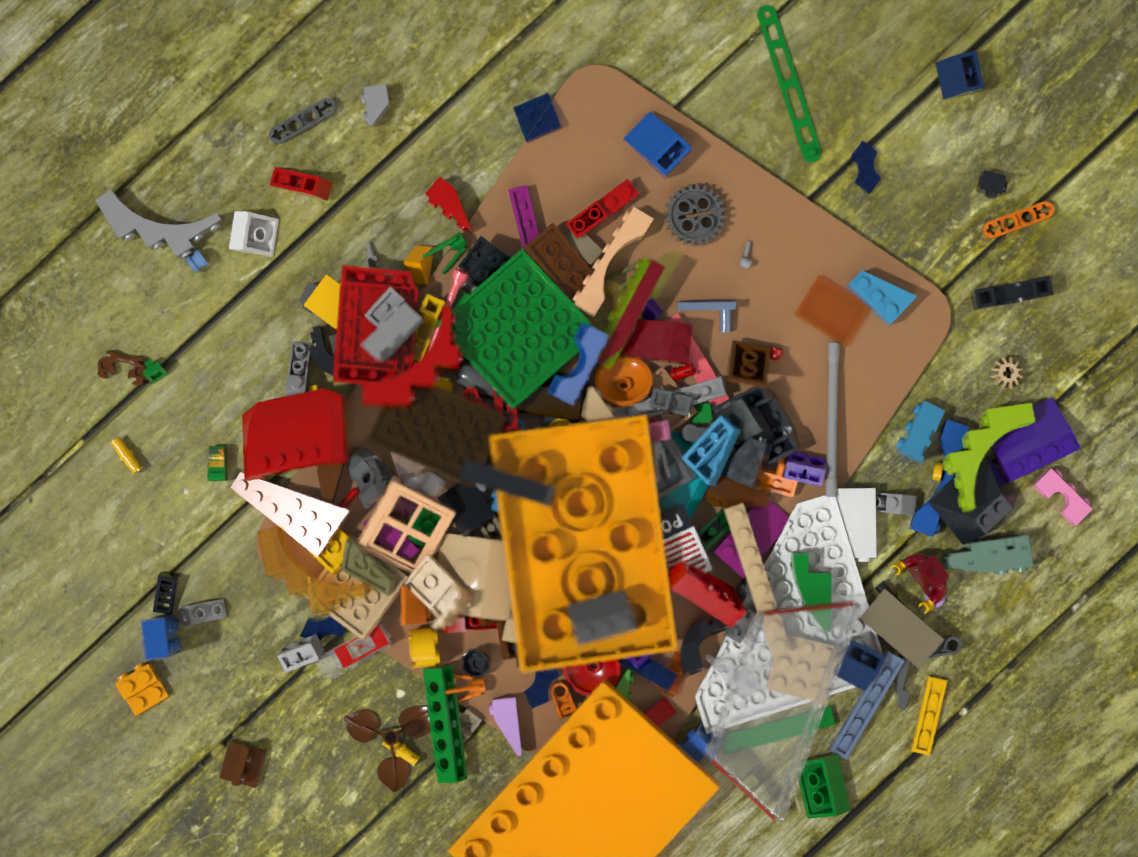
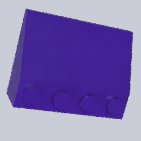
[991,397,1081,482]

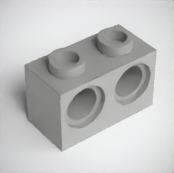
[277,634,325,673]

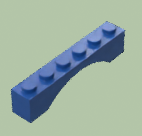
[909,420,969,537]

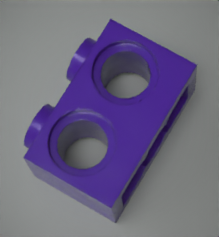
[784,452,827,486]

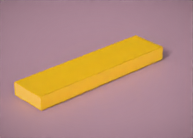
[910,676,947,756]

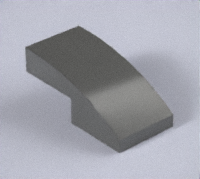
[649,388,694,417]

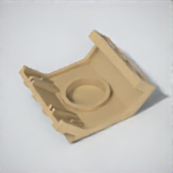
[438,533,511,621]

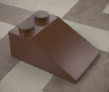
[727,340,771,388]

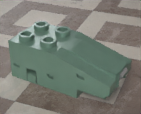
[942,535,1033,575]

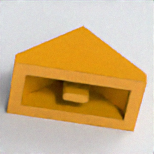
[404,245,434,285]

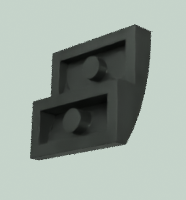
[713,397,764,446]

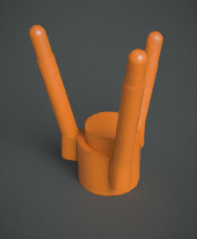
[446,674,485,702]

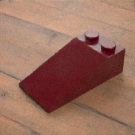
[613,317,693,365]

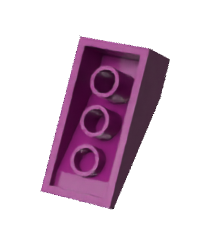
[713,500,789,578]

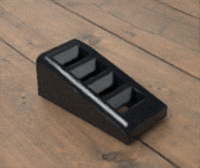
[153,572,179,615]

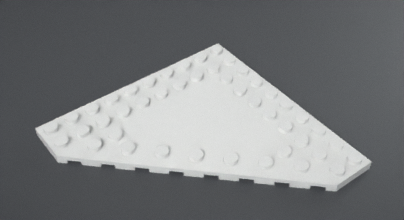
[695,495,884,734]

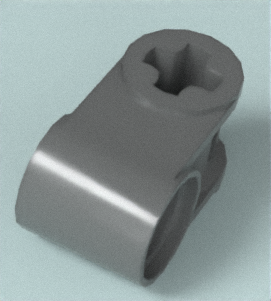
[929,636,962,658]

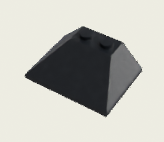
[712,386,800,466]
[928,454,1018,545]

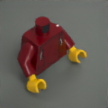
[890,552,949,614]

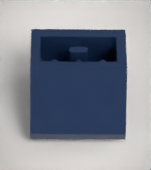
[935,51,984,100]
[830,639,886,691]

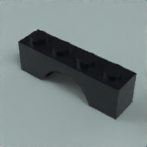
[970,276,1054,311]

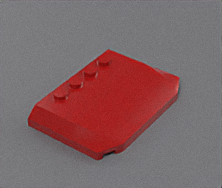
[333,265,418,385]
[242,388,348,481]

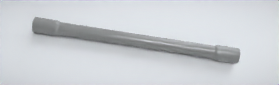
[825,343,840,497]

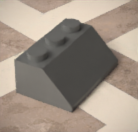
[566,590,636,645]

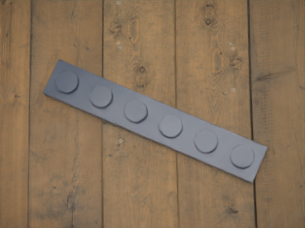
[829,650,905,759]

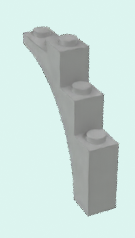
[95,190,224,259]

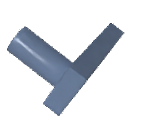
[677,300,736,332]

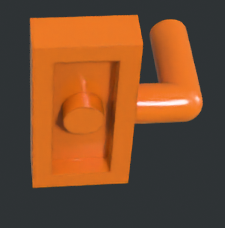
[757,456,798,497]

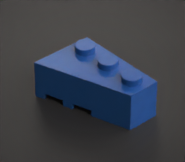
[676,722,718,762]

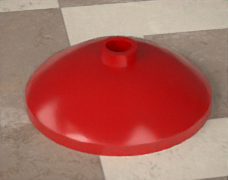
[563,658,621,696]

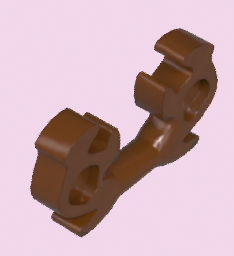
[97,350,147,386]

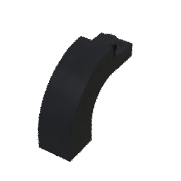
[309,326,334,376]
[680,618,728,677]

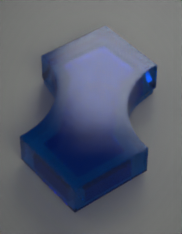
[850,141,881,194]
[300,616,346,640]
[524,668,559,709]

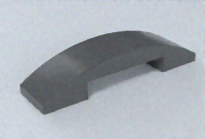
[895,655,910,711]

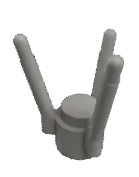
[650,442,670,480]

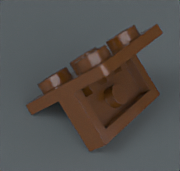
[219,741,266,788]

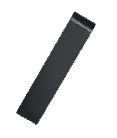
[458,460,557,507]

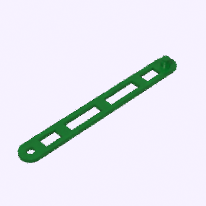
[757,5,821,163]

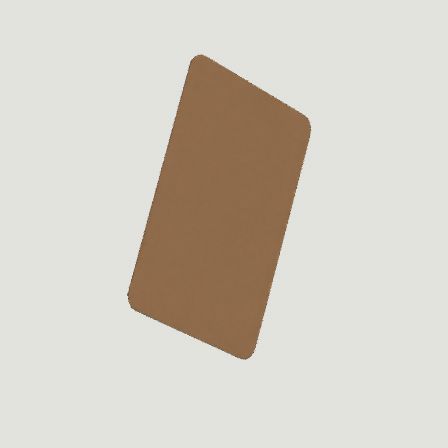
[256,65,951,755]

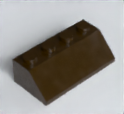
[503,373,584,421]

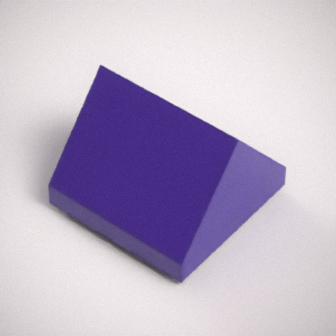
[641,298,664,320]

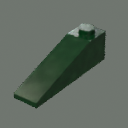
[696,508,750,551]

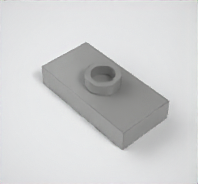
[364,287,405,328]

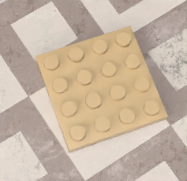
[305,534,408,641]

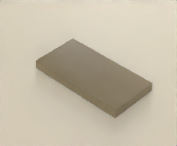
[859,589,944,669]

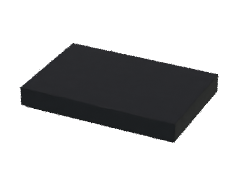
[438,482,496,538]

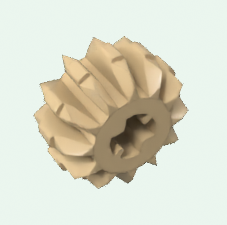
[990,357,1023,389]

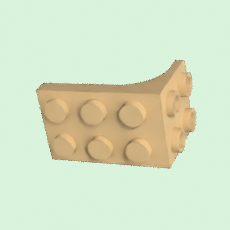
[405,554,473,629]

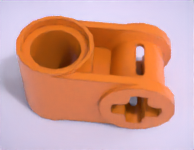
[551,680,577,720]

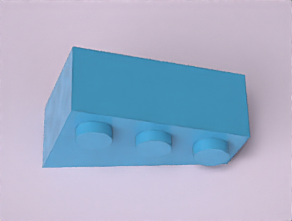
[846,271,917,326]
[895,401,945,463]

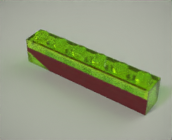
[597,256,666,370]

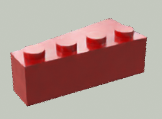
[667,560,747,628]

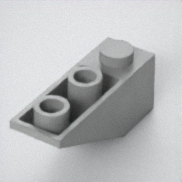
[286,342,311,396]

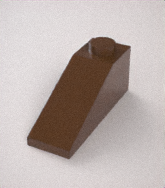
[317,463,345,504]
[707,475,770,509]

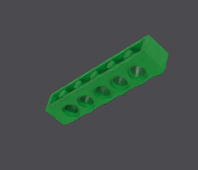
[423,664,468,783]

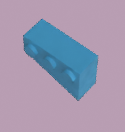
[682,416,741,486]

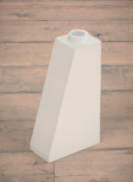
[836,488,876,562]

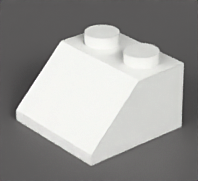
[229,211,279,257]

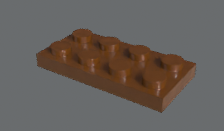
[523,223,593,304]

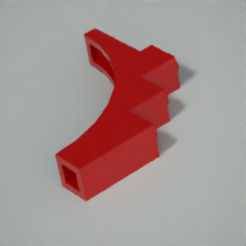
[363,307,462,407]

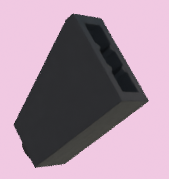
[721,435,774,488]

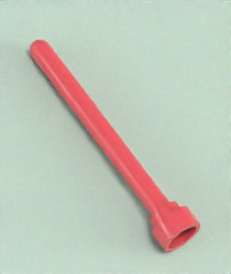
[426,268,469,353]

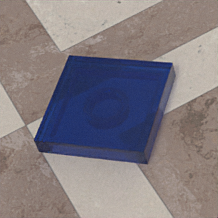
[513,93,562,143]

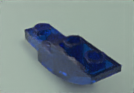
[619,657,678,692]

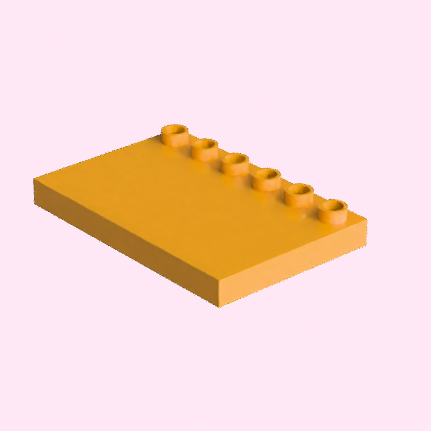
[488,416,677,672]
[448,678,720,857]

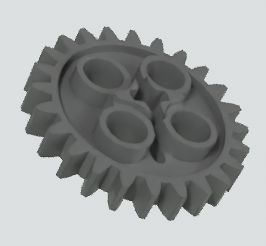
[664,184,726,247]

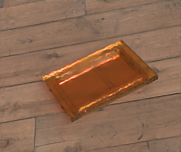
[794,276,870,347]

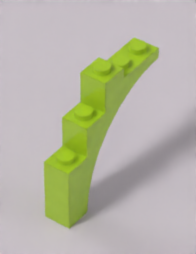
[943,403,1035,512]

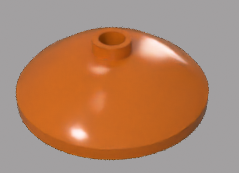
[595,356,652,406]

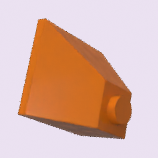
[401,585,431,625]

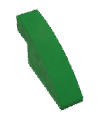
[791,553,832,632]

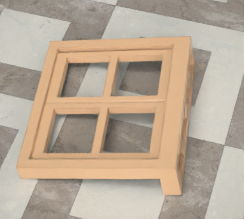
[357,476,456,574]

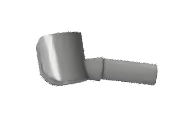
[739,241,752,270]
[366,242,380,268]

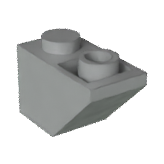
[361,84,390,128]
[876,493,916,515]

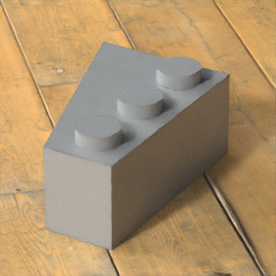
[362,303,425,363]

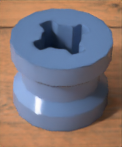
[185,249,209,273]

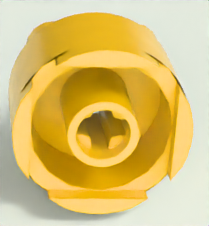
[408,627,439,669]

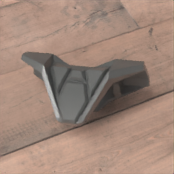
[345,447,397,509]

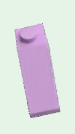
[489,696,522,756]

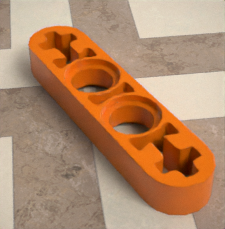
[982,201,1054,239]

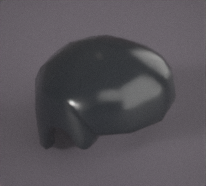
[461,648,491,678]

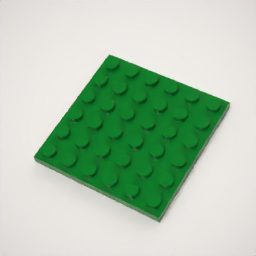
[435,249,596,410]

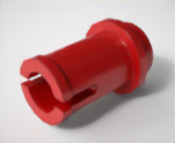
[670,363,696,382]

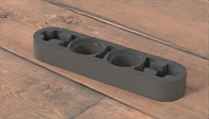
[269,98,337,145]

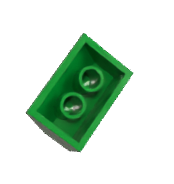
[794,754,851,819]

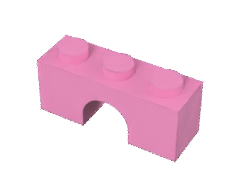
[1032,468,1092,526]

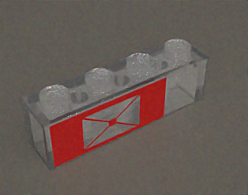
[314,620,394,680]

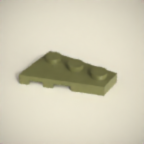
[341,537,395,596]

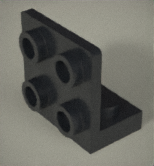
[458,236,511,284]

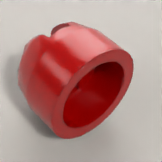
[769,346,784,361]

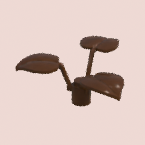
[344,706,430,792]

